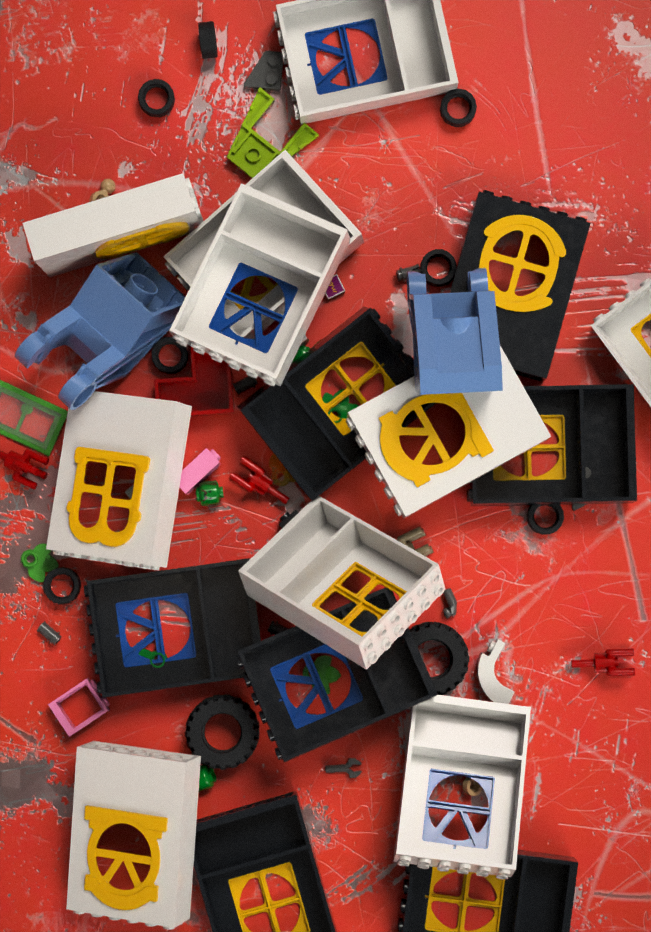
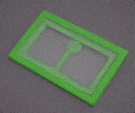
[0,380,68,456]

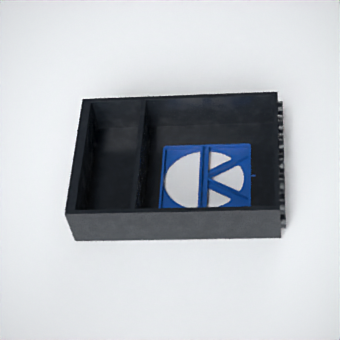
[84,558,261,698]
[235,587,438,763]

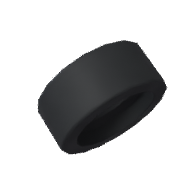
[198,21,218,59]
[138,79,175,117]
[440,89,477,127]
[420,249,456,287]
[151,337,188,374]
[527,504,564,535]
[43,567,81,604]

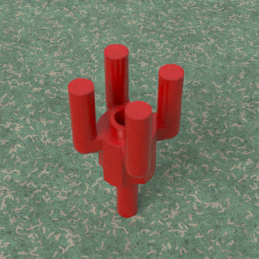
[0,449,49,490]
[229,456,290,505]
[571,648,635,676]

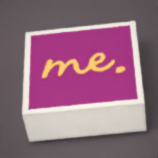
[325,274,345,300]

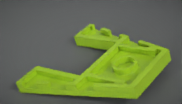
[227,87,319,178]

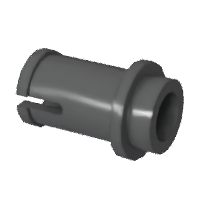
[396,264,421,282]
[233,375,258,395]
[37,621,62,645]
[267,621,288,635]

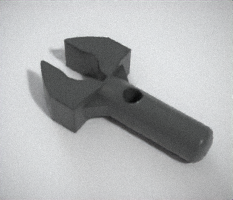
[325,758,362,778]

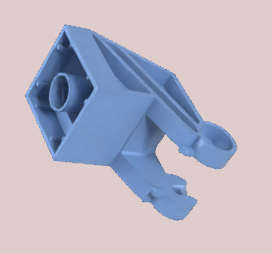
[15,252,185,410]
[407,268,503,395]

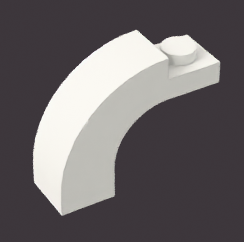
[477,639,514,704]

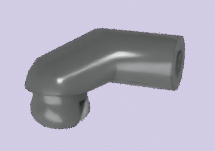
[443,588,457,618]

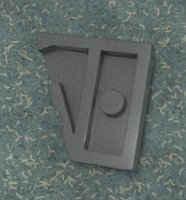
[244,50,283,91]

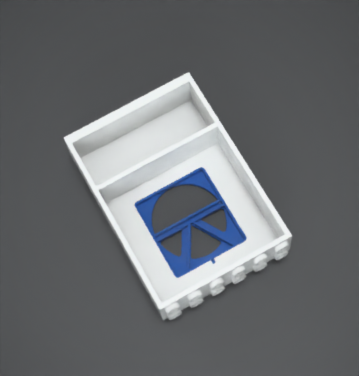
[273,0,459,125]
[169,183,350,387]
[393,695,531,879]

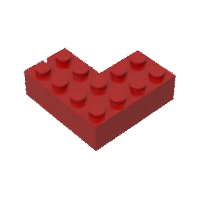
[154,346,235,417]

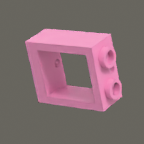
[180,448,221,495]
[48,678,110,737]

